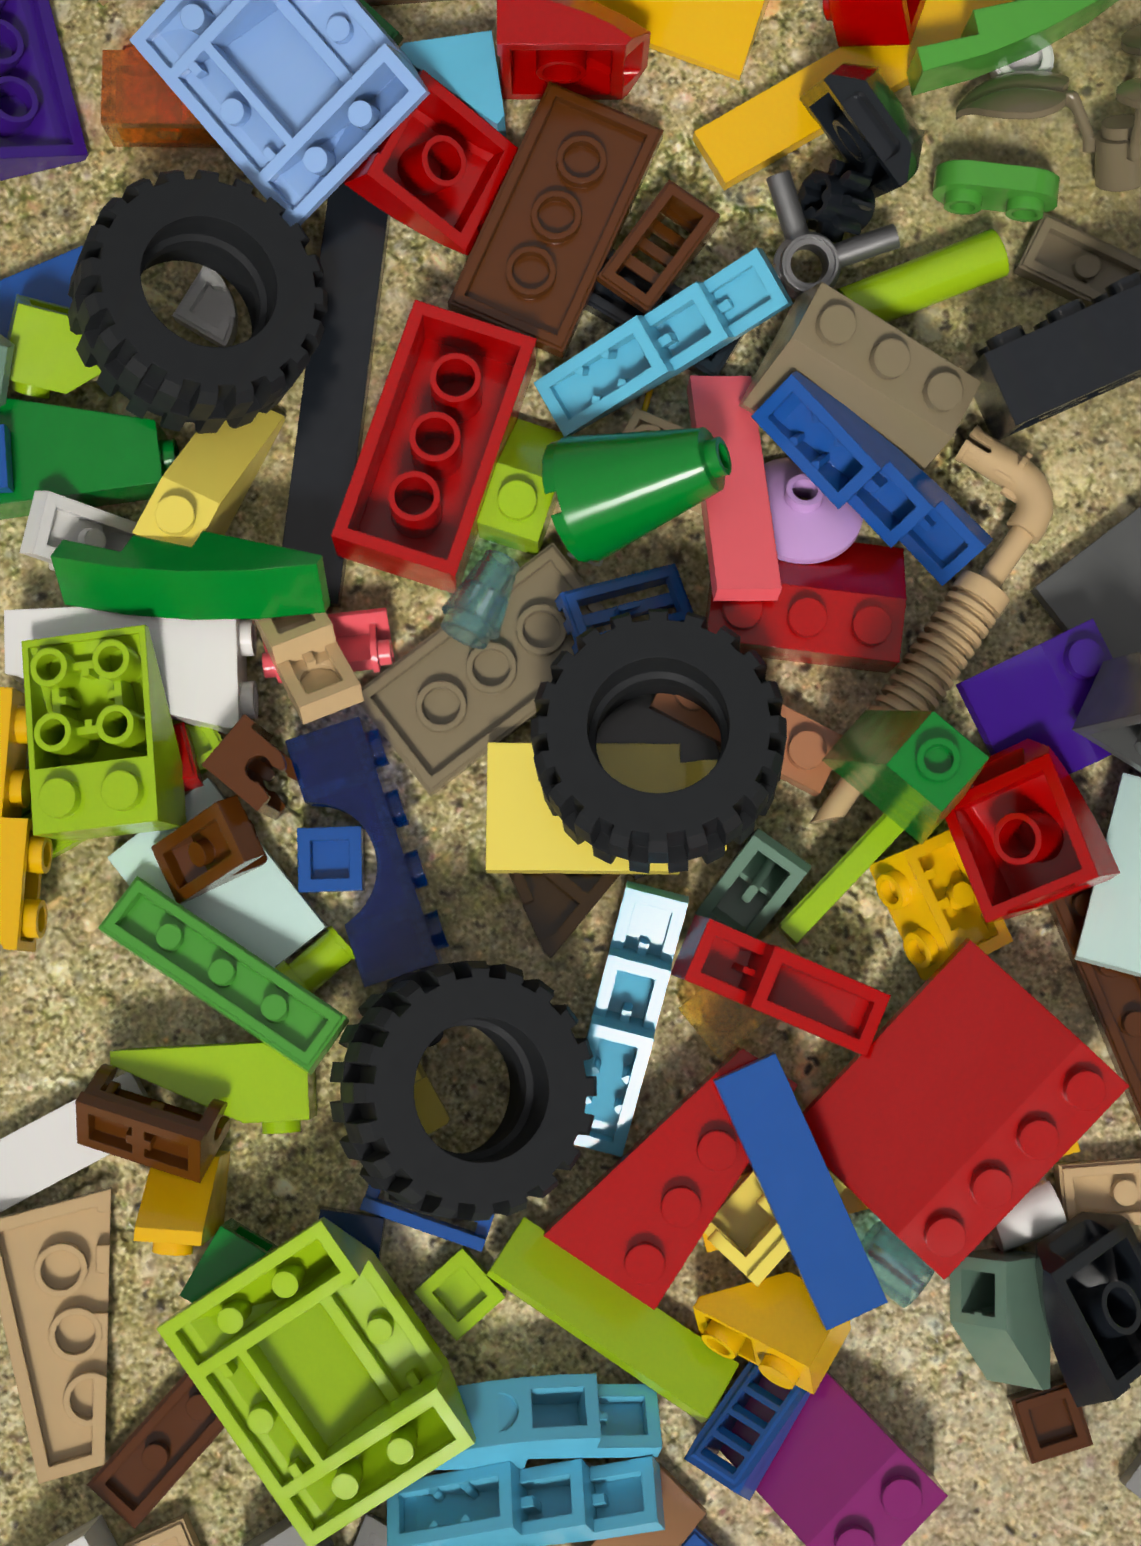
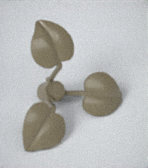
[956,24,1141,192]

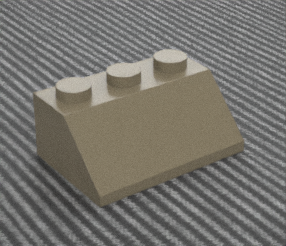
[739,282,981,471]

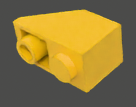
[133,1150,230,1256]
[693,1272,851,1395]

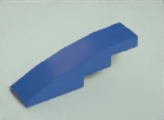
[751,371,993,586]

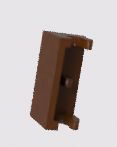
[202,714,302,820]
[75,1064,230,1183]

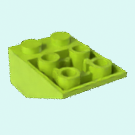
[21,625,187,842]

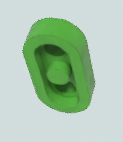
[932,159,1060,222]

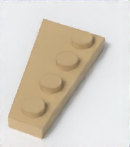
[0,1187,111,1484]

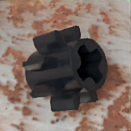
[798,159,875,243]

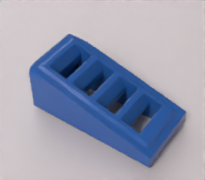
[684,1361,811,1501]

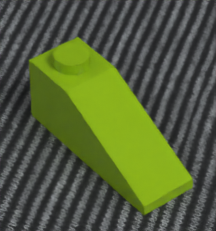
[110,1041,317,1134]

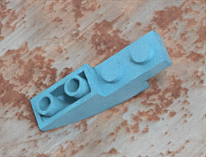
[434,1373,663,1470]

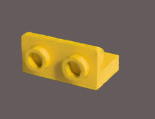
[870,829,1013,980]

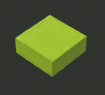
[414,1245,506,1341]

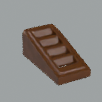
[597,179,720,315]

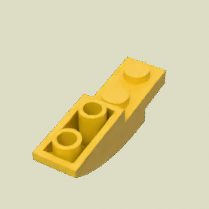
[0,687,53,952]

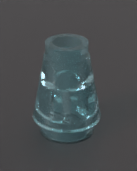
[441,550,520,649]

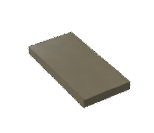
[359,543,611,796]

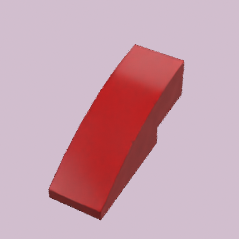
[670,915,891,1056]

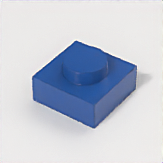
[297,826,365,893]

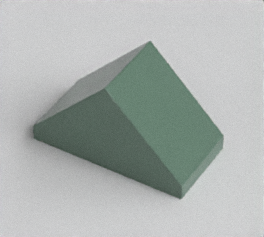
[695,828,812,938]

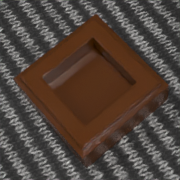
[1007,1378,1093,1464]

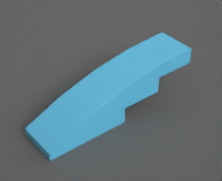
[534,247,794,437]
[574,880,689,1157]
[387,1456,665,1546]

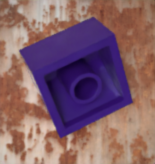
[956,618,1113,774]

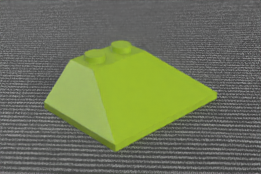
[156,1217,476,1546]

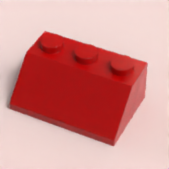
[706,542,907,673]

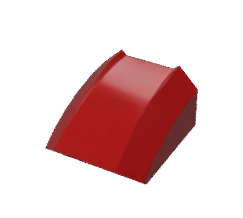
[497,0,651,100]
[344,70,518,255]
[945,739,1120,923]

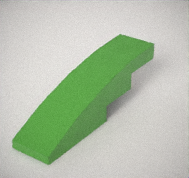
[906,0,1119,96]

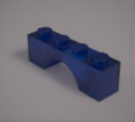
[285,717,449,987]

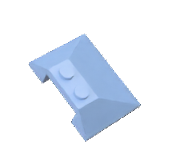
[129,0,430,227]

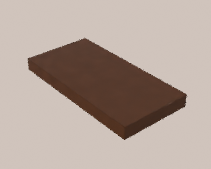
[448,81,664,359]

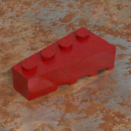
[543,1047,798,1310]

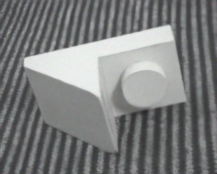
[19,491,137,571]

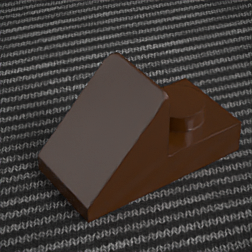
[151,795,267,904]

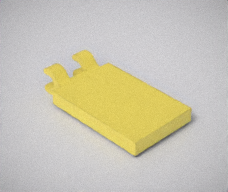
[486,742,727,875]

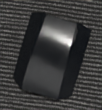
[799,63,925,198]
[1036,1212,1141,1408]

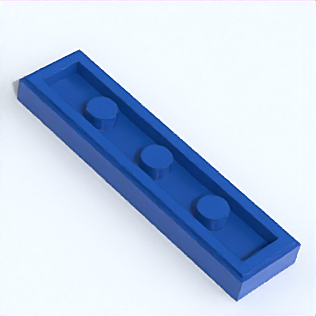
[713,1052,888,1331]

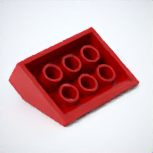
[802,938,1129,1280]

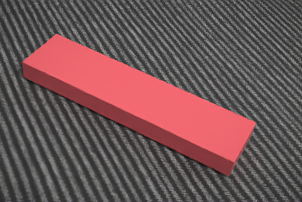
[687,375,782,601]

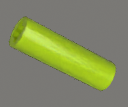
[837,229,1009,323]

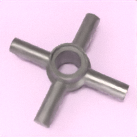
[766,170,900,299]

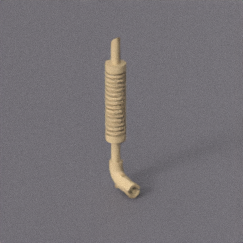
[809,425,1053,824]

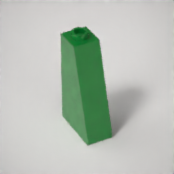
[0,398,180,520]
[822,710,989,845]

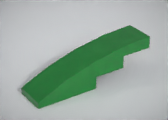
[50,531,330,620]

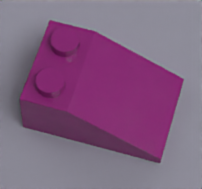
[720,1371,948,1546]

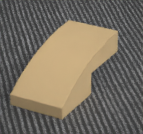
[254,612,364,725]

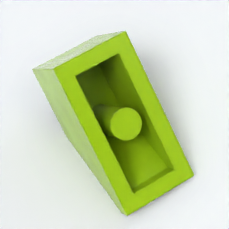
[7,294,101,399]
[477,419,564,556]

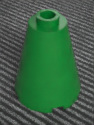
[542,427,732,563]

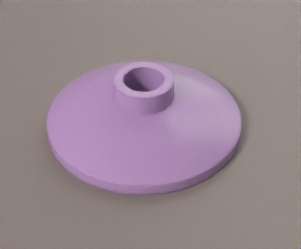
[764,457,863,564]

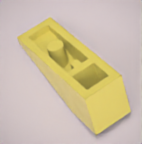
[132,410,285,547]

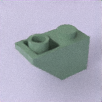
[950,1248,1050,1390]

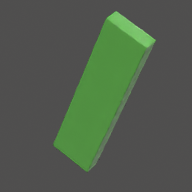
[98,876,349,1075]

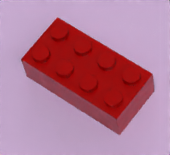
[331,300,537,595]

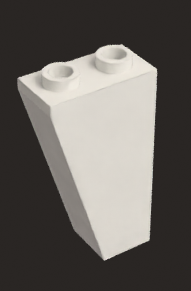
[4,607,259,734]

